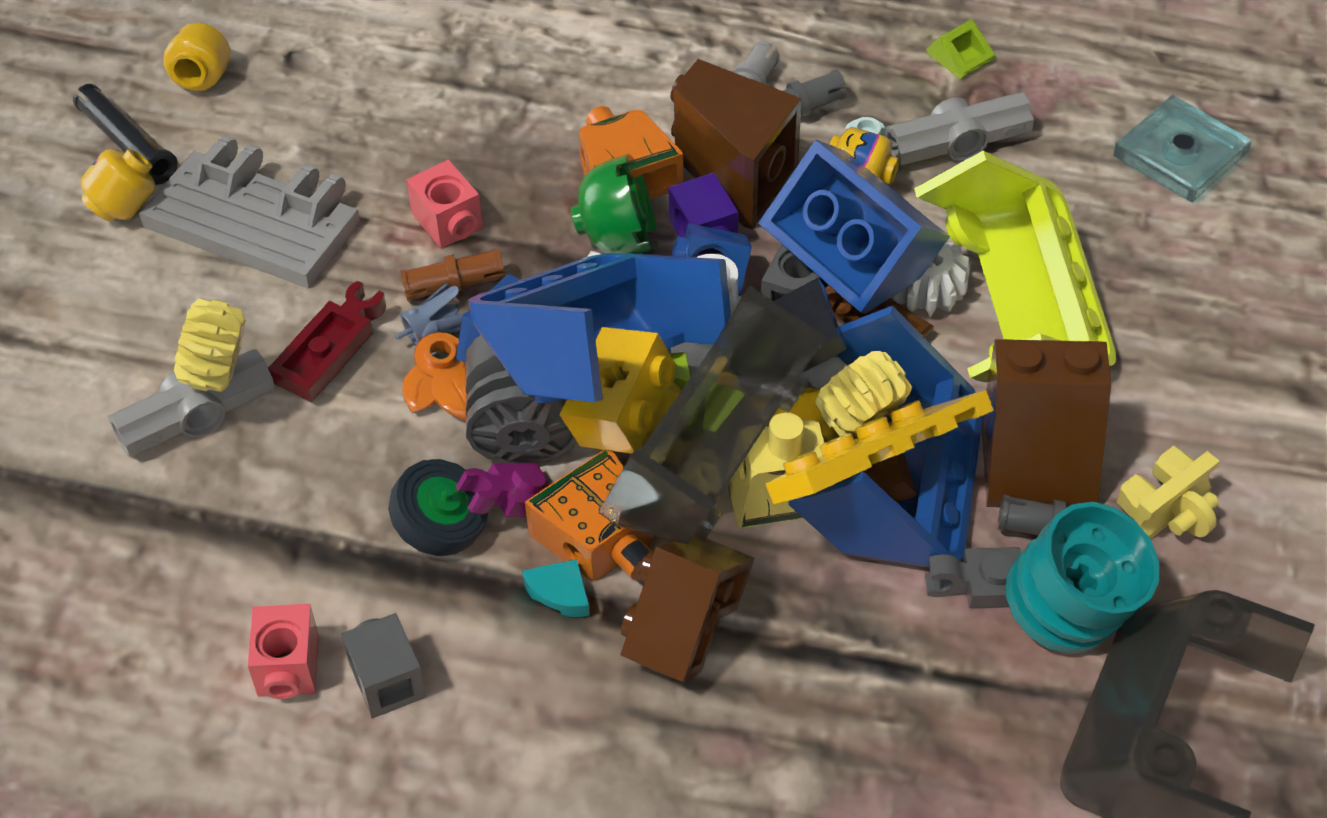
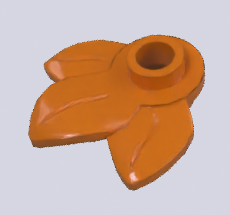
[402,332,467,422]

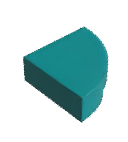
[522,559,590,617]

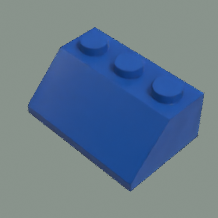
[759,140,950,314]

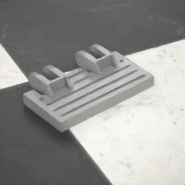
[139,135,360,289]

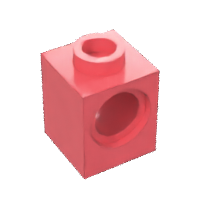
[406,159,483,249]
[248,604,319,699]

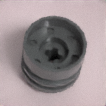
[465,335,576,463]

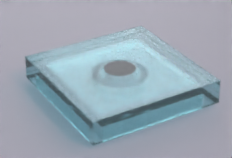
[1113,95,1252,203]

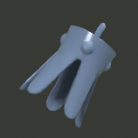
[395,282,466,347]

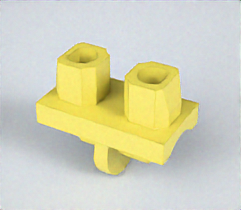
[1117,446,1220,539]

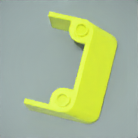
[914,151,1116,383]

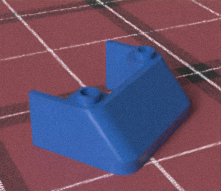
[469,253,734,403]
[788,306,983,567]

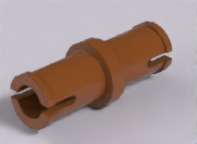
[400,248,506,302]

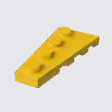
[765,390,994,505]

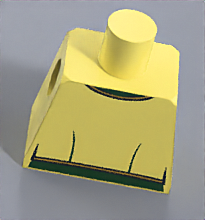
[727,412,825,529]

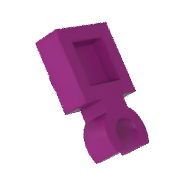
[456,463,550,518]

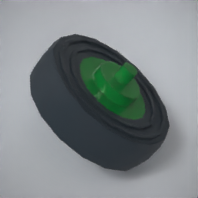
[388,459,488,556]

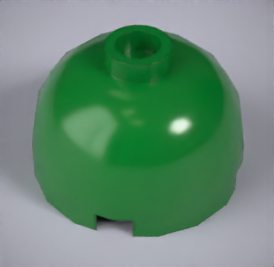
[571,154,658,254]

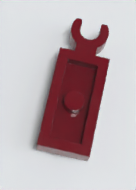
[268,281,386,402]

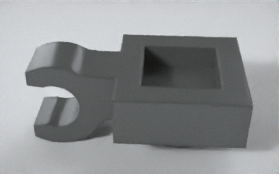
[924,547,1021,608]

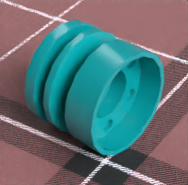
[1005,502,1159,654]

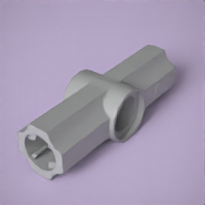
[884,92,1034,166]
[108,349,275,457]

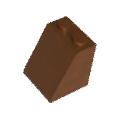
[670,59,802,230]
[982,339,1111,507]

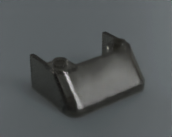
[598,286,826,545]
[1060,590,1315,818]

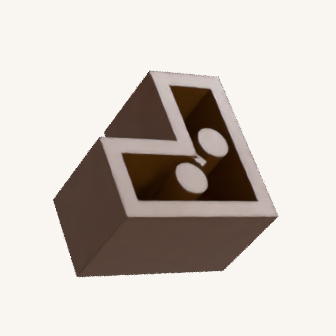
[620,533,755,682]

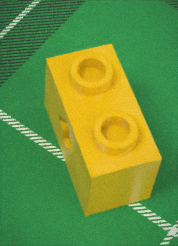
[559,327,677,454]

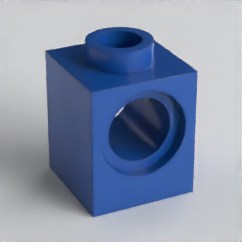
[672,223,752,296]

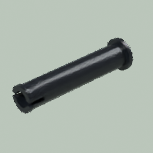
[73,83,178,185]

